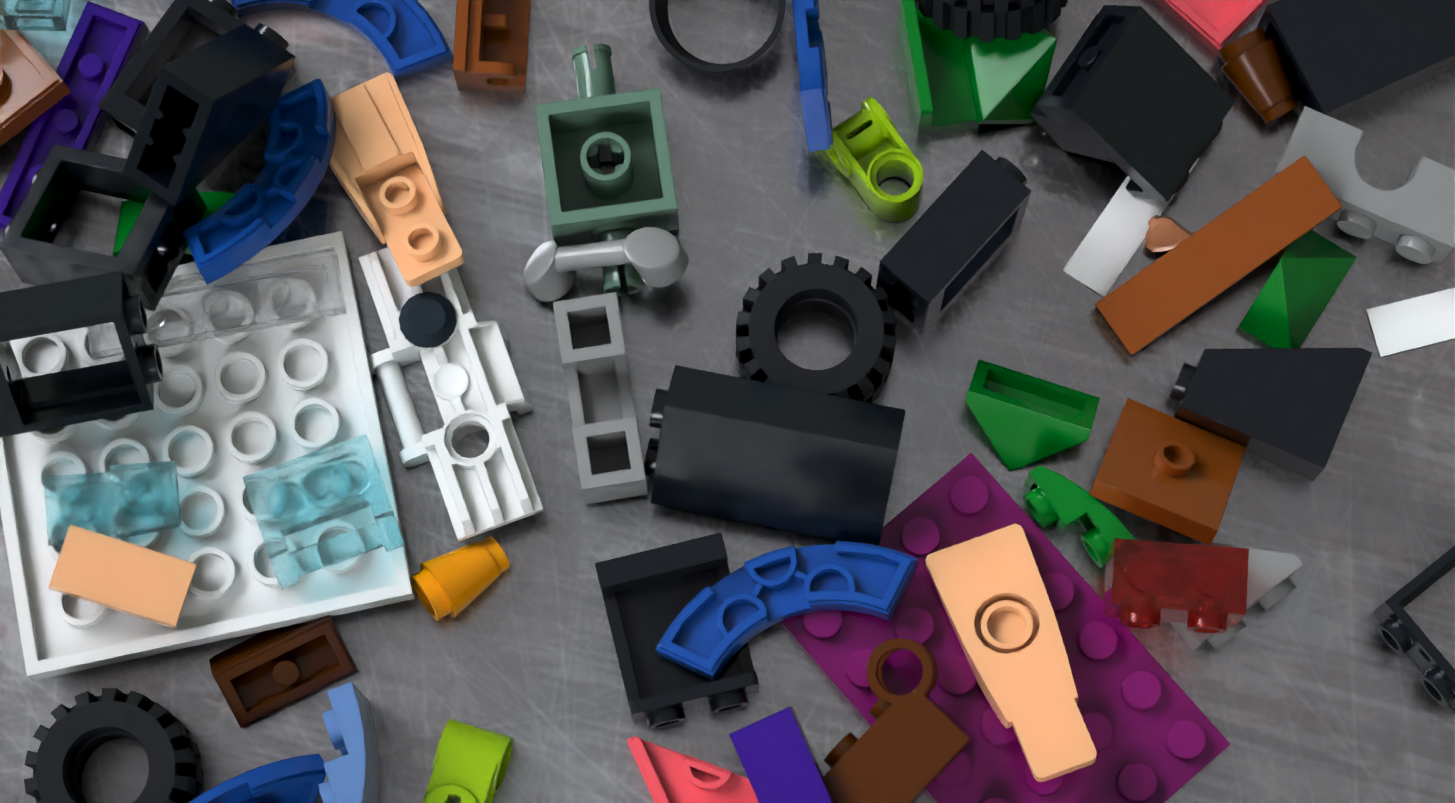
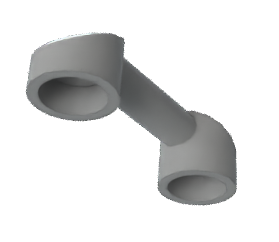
[523,227,689,302]

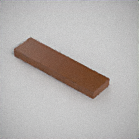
[1095,155,1343,356]

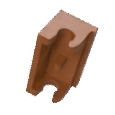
[453,0,531,92]

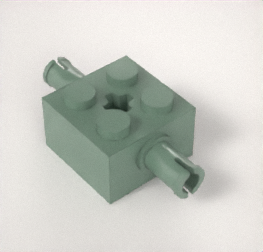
[534,44,679,296]

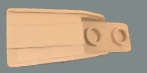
[329,72,465,287]
[925,524,1097,782]

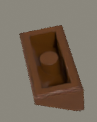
[209,615,358,728]

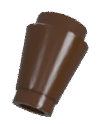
[1218,27,1299,124]

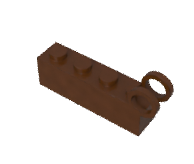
[823,638,975,803]

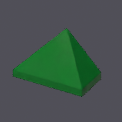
[963,28,1057,124]
[1237,230,1357,348]
[965,359,1100,472]

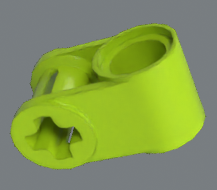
[825,97,923,222]
[422,719,514,803]

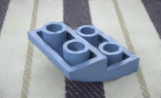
[318,682,381,803]

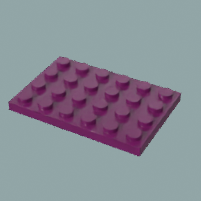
[778,453,1230,803]

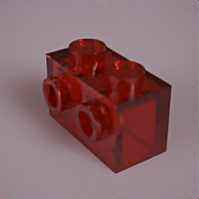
[1103,538,1249,634]

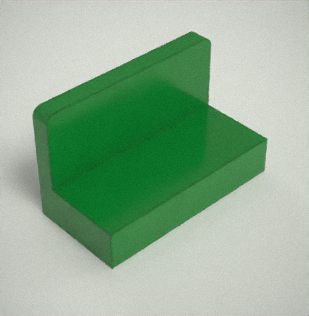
[897,0,979,137]

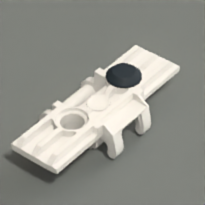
[358,247,544,541]

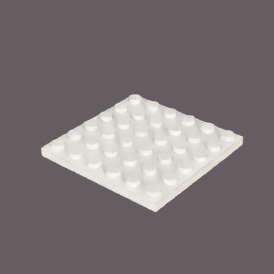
[0,231,415,681]

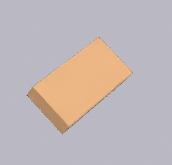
[48,524,197,629]

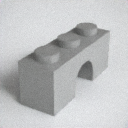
[1272,106,1455,264]
[553,292,648,504]

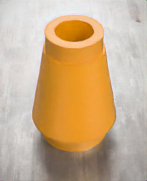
[411,535,510,621]

